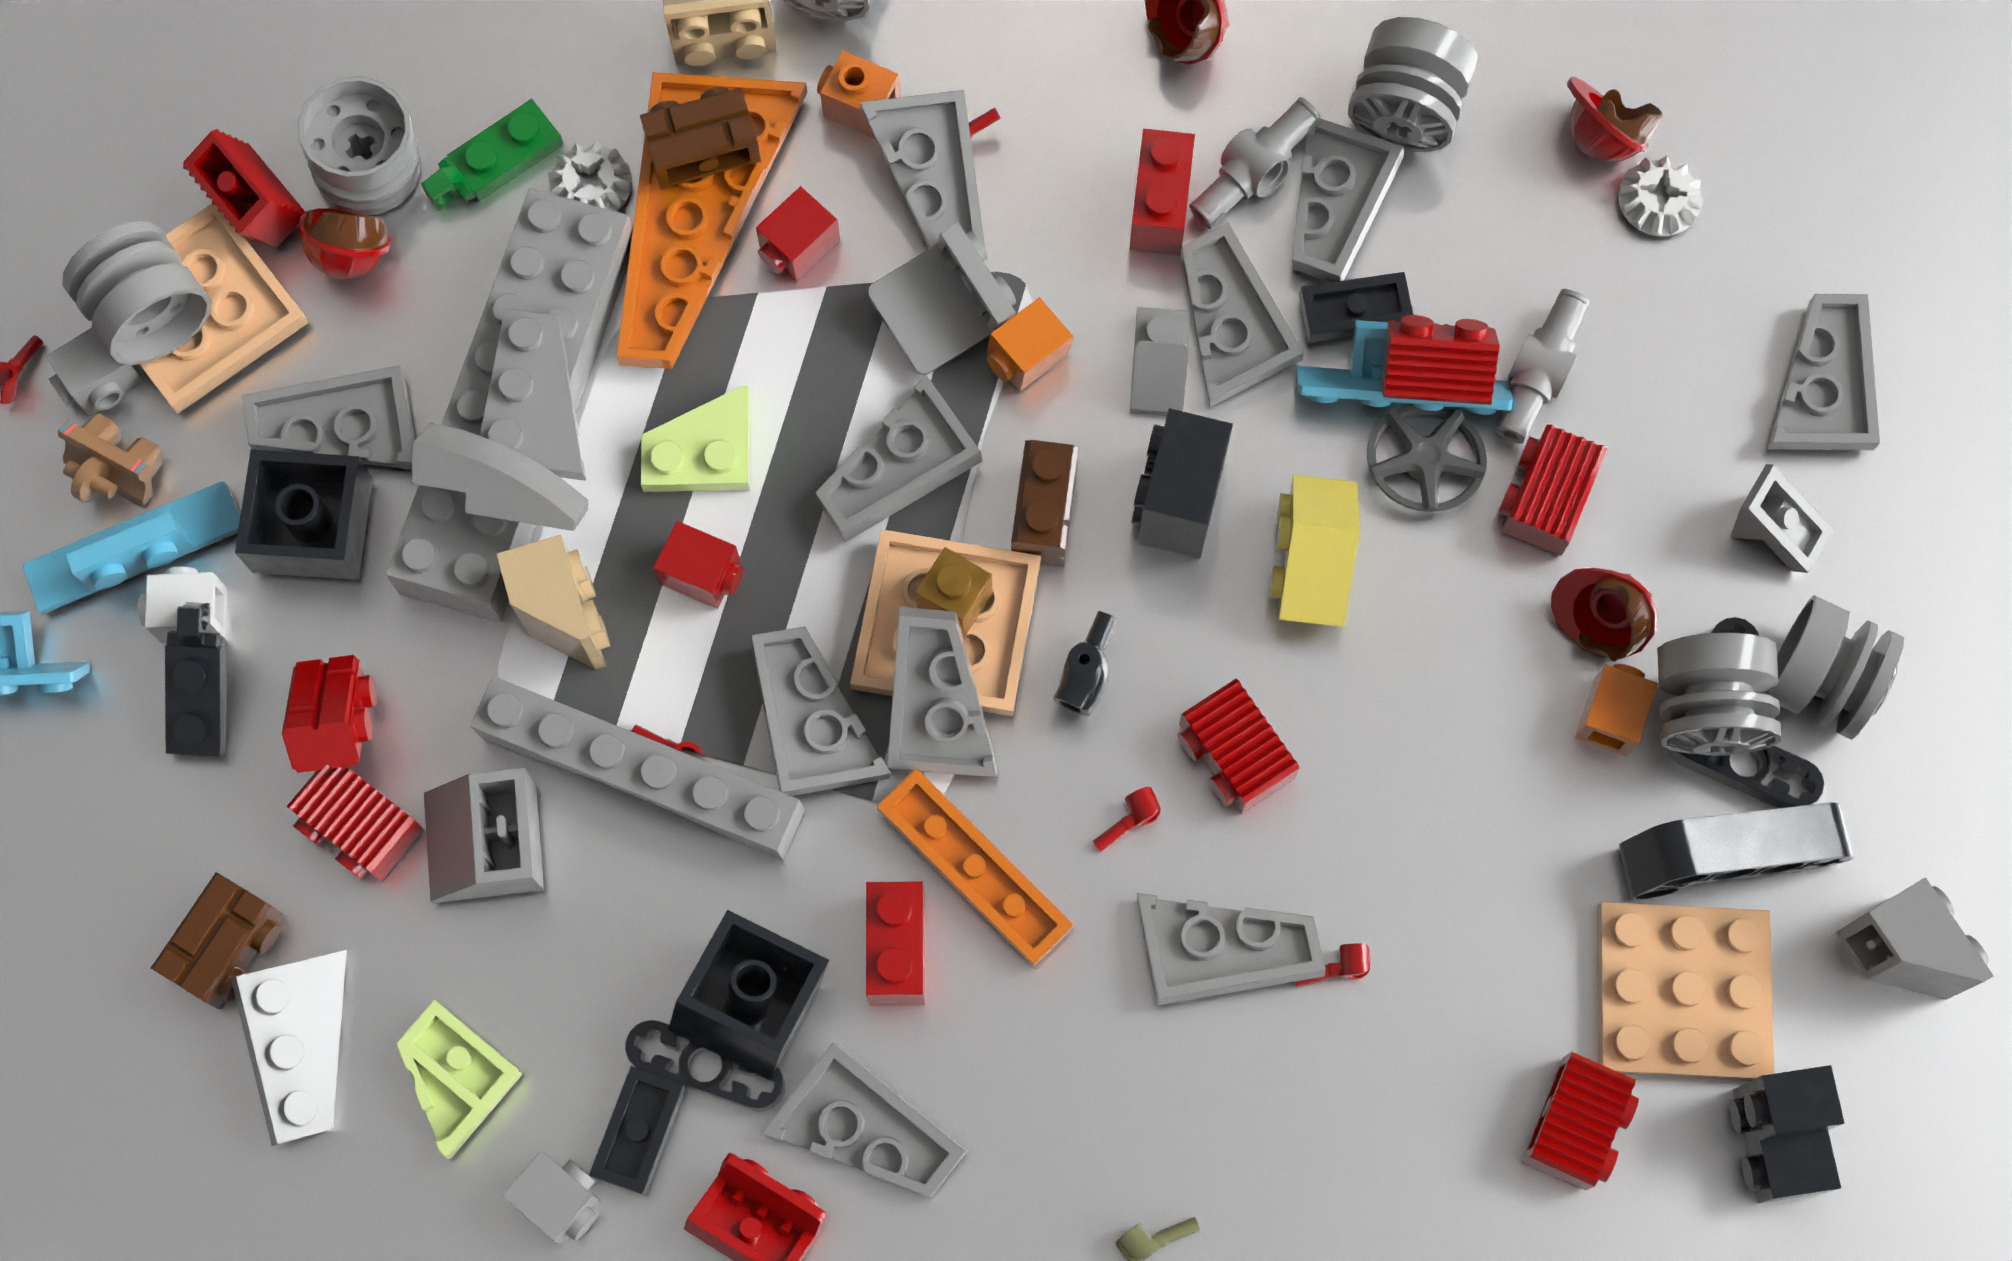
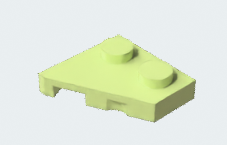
[641,386,750,492]
[396,999,523,1160]

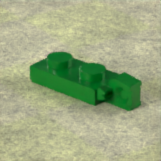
[421,98,564,211]

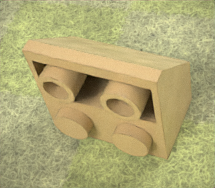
[663,0,777,66]
[496,534,610,670]

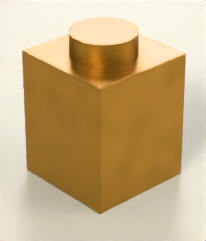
[915,547,993,638]

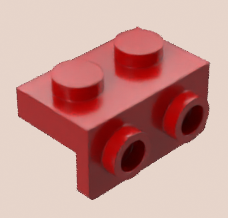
[684,1153,826,1261]

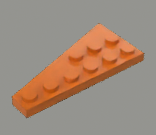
[617,72,808,369]

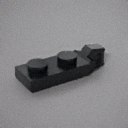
[165,602,227,757]

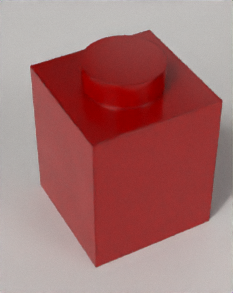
[756,186,841,282]
[653,521,744,609]

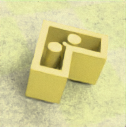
[1269,475,1360,627]

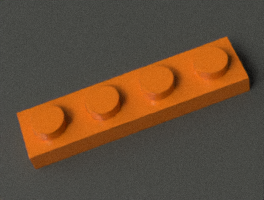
[877,768,1074,967]

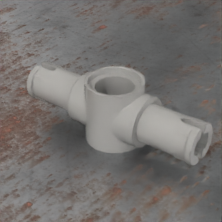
[1189,97,1321,229]
[1495,289,1589,444]

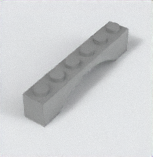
[470,676,805,861]

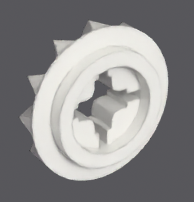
[548,140,632,212]
[1618,156,1704,236]

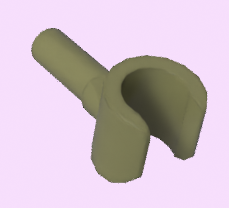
[1116,1217,1200,1261]

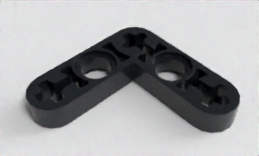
[1666,617,1824,808]

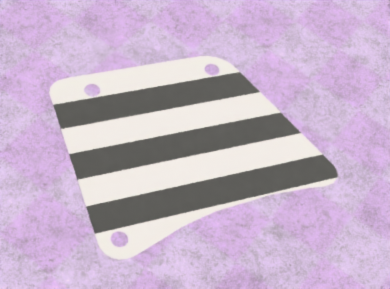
[497,272,1032,803]

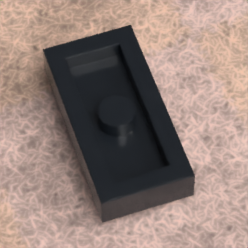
[1299,272,1414,343]
[589,1066,687,1196]

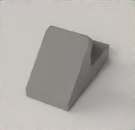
[1130,307,1190,416]
[1731,464,1834,573]

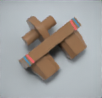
[58,413,162,506]

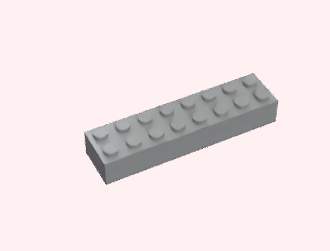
[386,188,633,623]

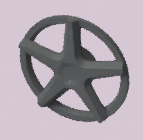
[1367,404,1487,512]

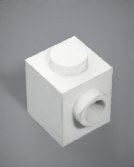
[138,567,228,643]

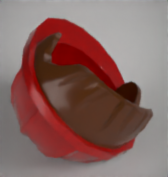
[1145,0,1229,65]
[1567,77,1663,162]
[298,208,391,280]
[1551,568,1657,662]

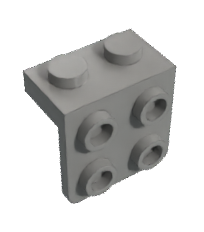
[868,222,1016,375]

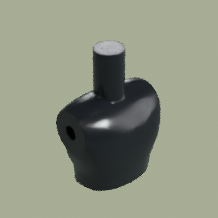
[1053,611,1118,716]

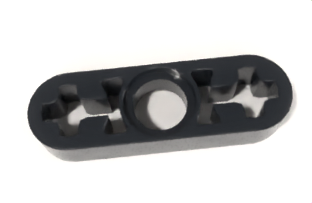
[625,1020,786,1112]

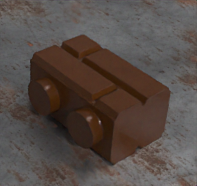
[639,87,761,189]
[1011,440,1079,567]
[151,872,283,1009]

